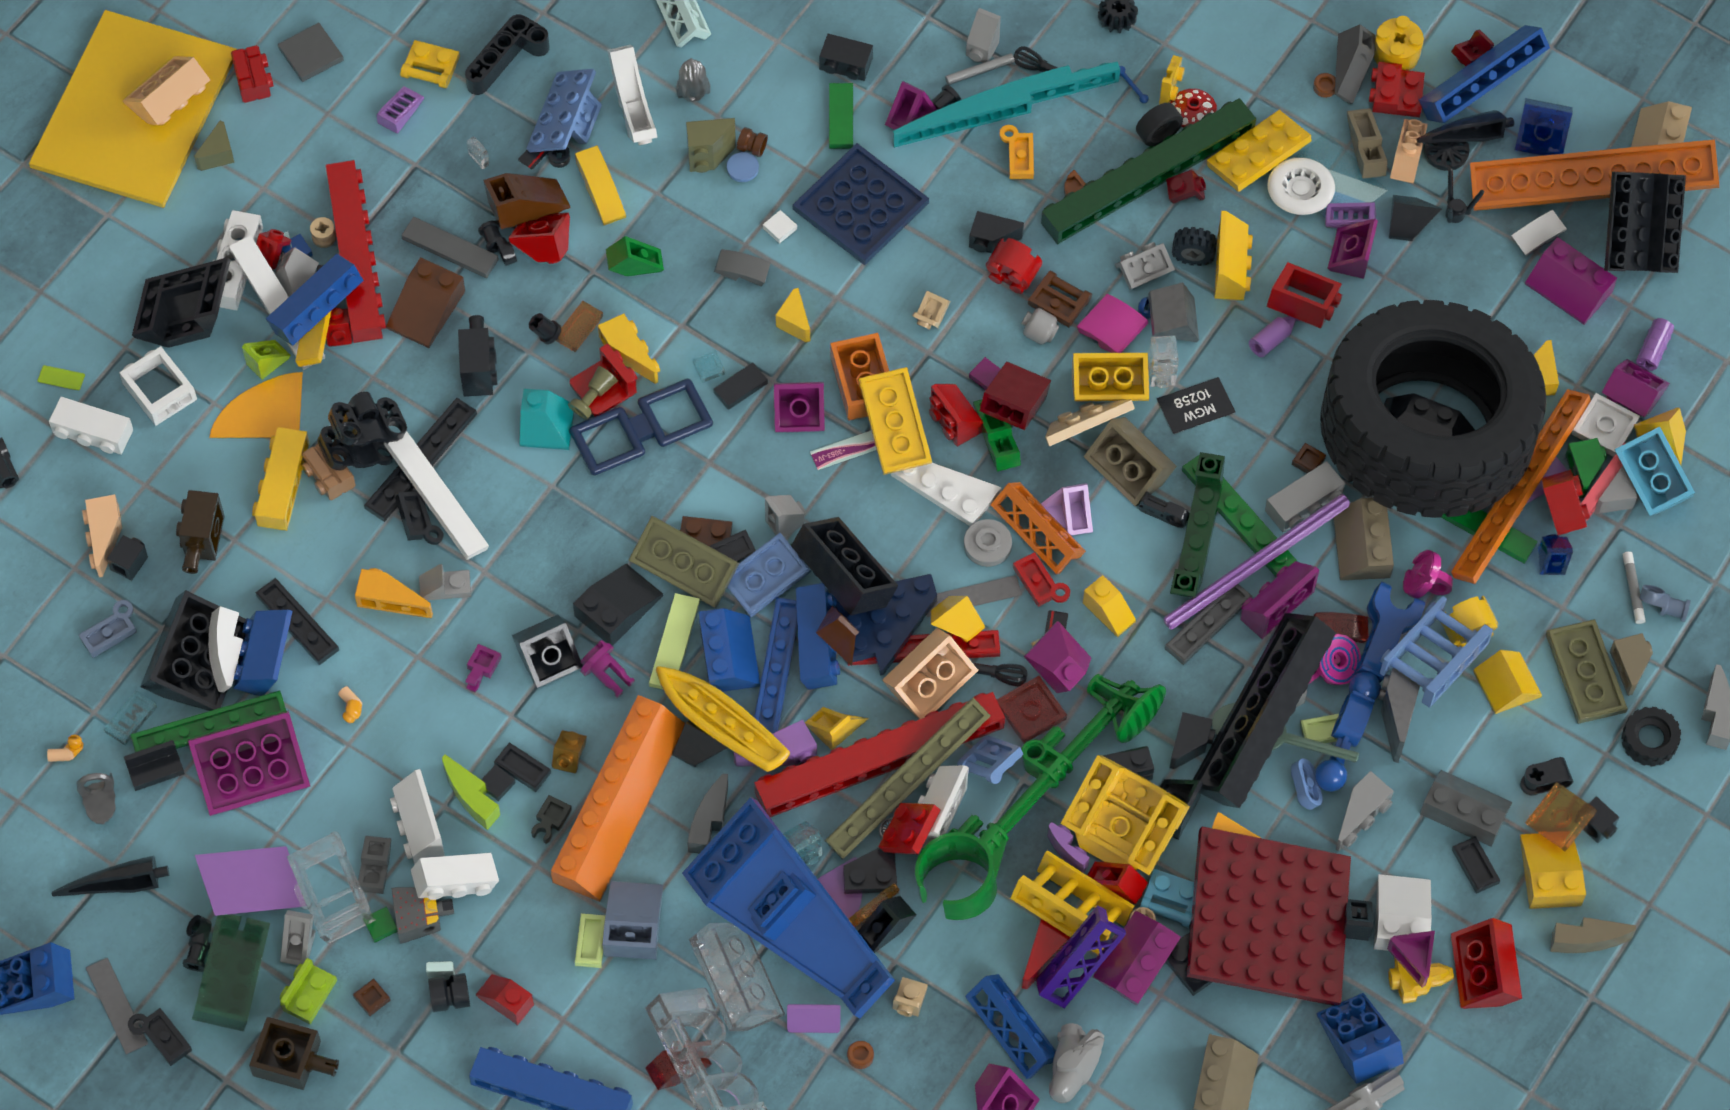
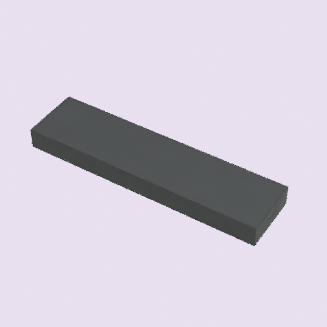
[401,217,499,279]
[1165,584,1252,665]

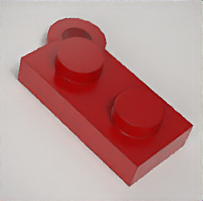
[1013,552,1070,607]

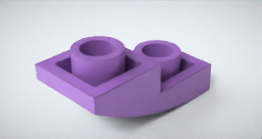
[1047,822,1090,873]

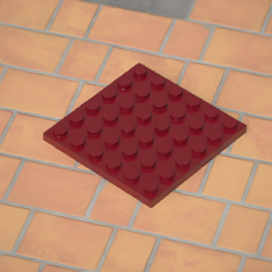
[1186,826,1351,1006]

